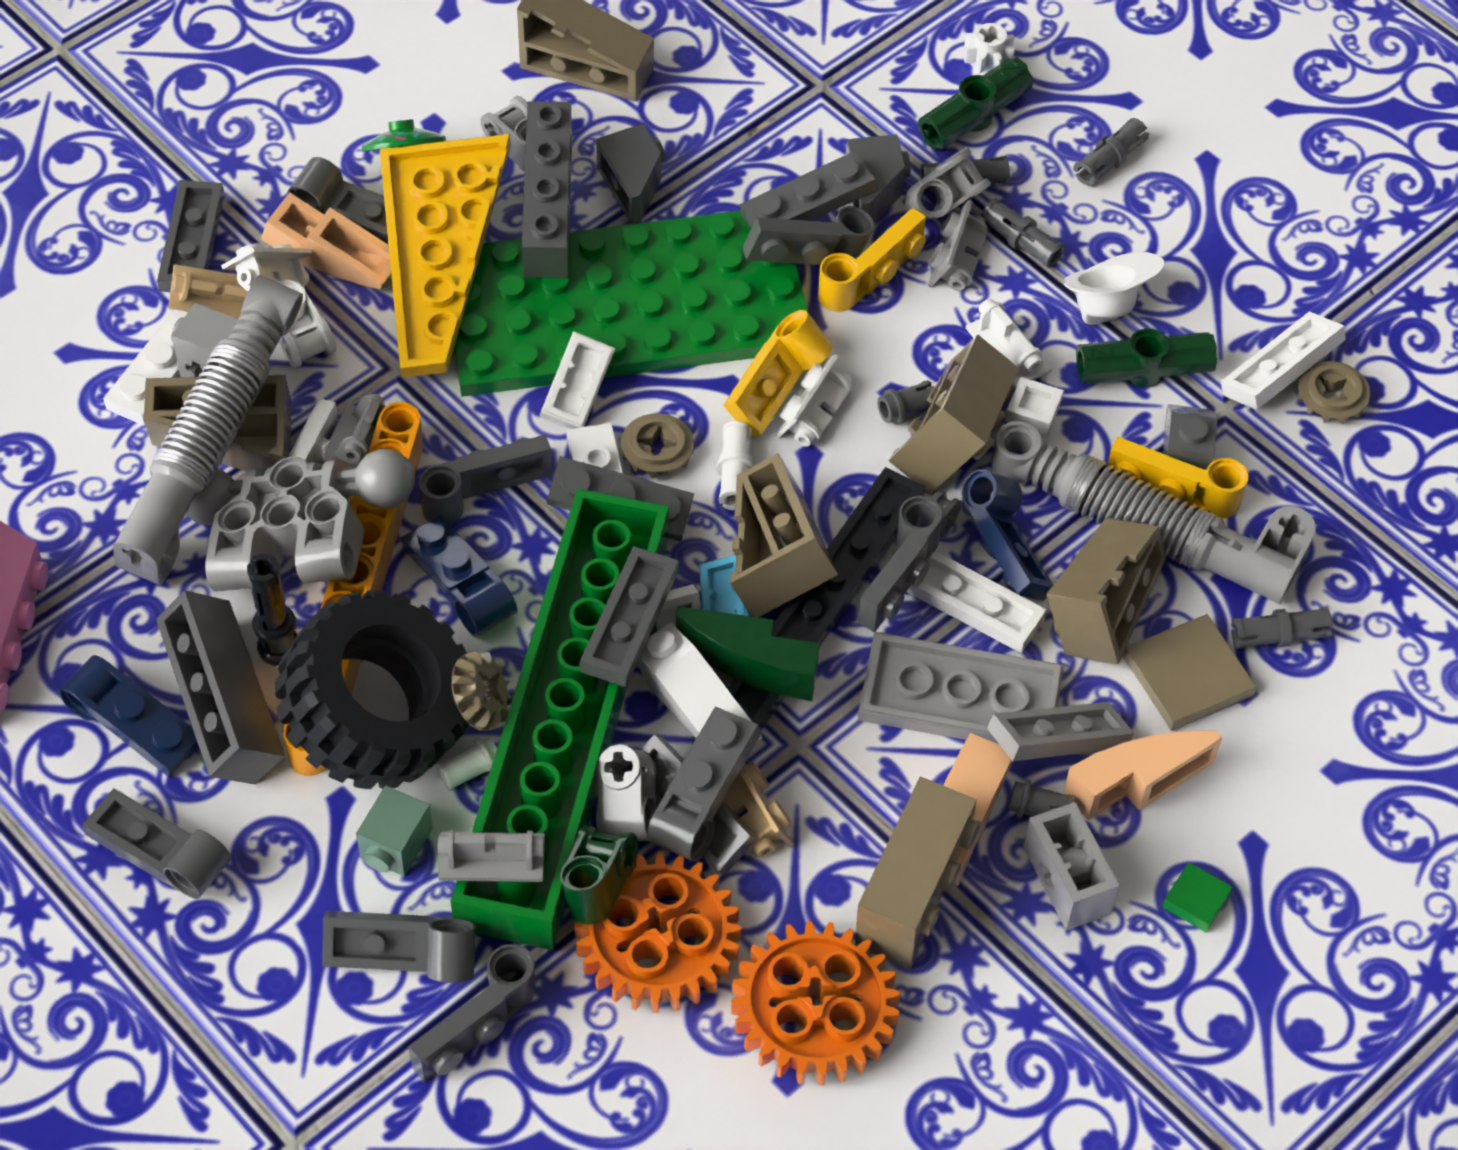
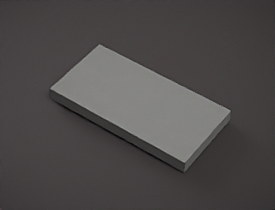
[857,632,1064,744]

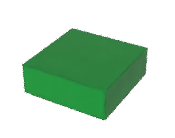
[1162,862,1233,932]

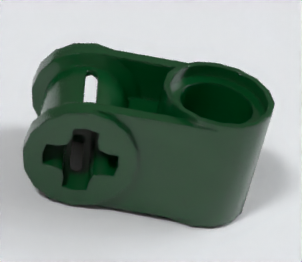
[560,825,638,924]

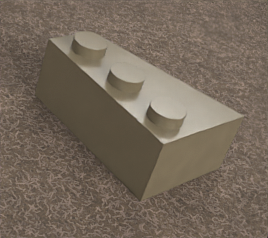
[517,0,654,102]
[888,335,1019,495]
[144,375,292,471]
[730,453,838,617]
[1046,518,1167,664]
[855,776,981,970]

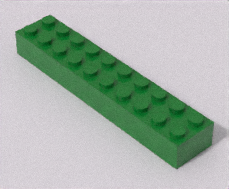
[450,489,669,950]

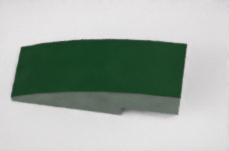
[676,606,820,701]

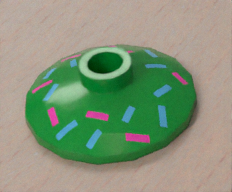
[361,119,446,152]

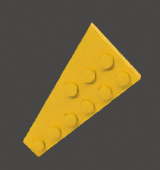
[380,134,511,378]

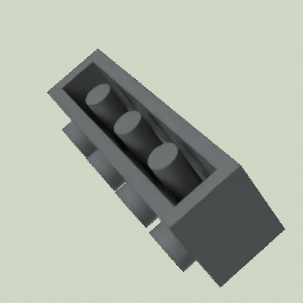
[156,590,285,785]

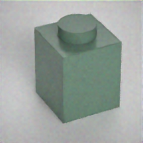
[356,785,433,876]

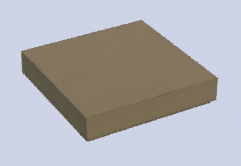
[1123,614,1257,730]

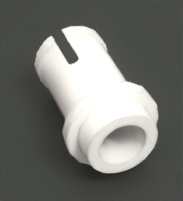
[436,737,497,791]

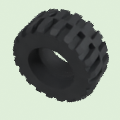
[275,590,469,790]

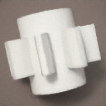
[964,23,1015,74]

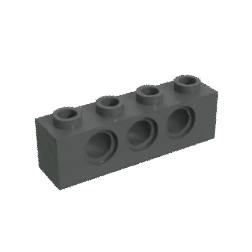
[522,101,573,278]

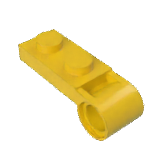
[818,208,926,312]
[723,310,833,437]
[1107,436,1248,518]

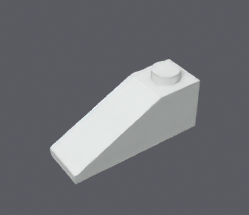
[637,622,762,742]

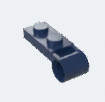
[961,469,1053,601]
[400,516,518,637]
[58,655,199,777]

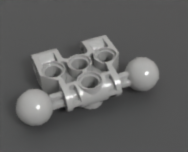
[186,448,415,591]

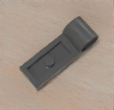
[287,157,389,245]
[742,206,875,265]
[419,434,552,525]
[858,496,942,633]
[647,706,762,862]
[82,788,231,899]
[322,911,476,983]
[408,944,536,1083]

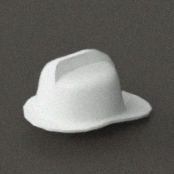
[1064,252,1165,325]

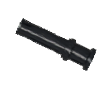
[247,554,297,666]

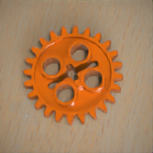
[574,852,741,1013]
[731,921,900,1086]

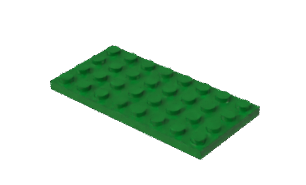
[454,210,808,397]

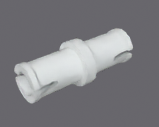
[717,421,754,510]

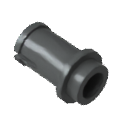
[877,380,934,424]
[1008,779,1074,818]

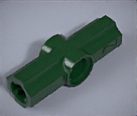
[918,57,1034,150]
[1076,328,1217,387]

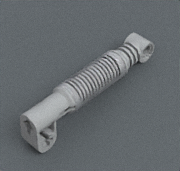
[113,275,303,586]
[991,421,1316,604]

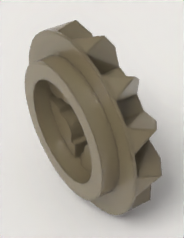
[1297,361,1370,424]
[621,413,694,478]
[452,651,513,731]

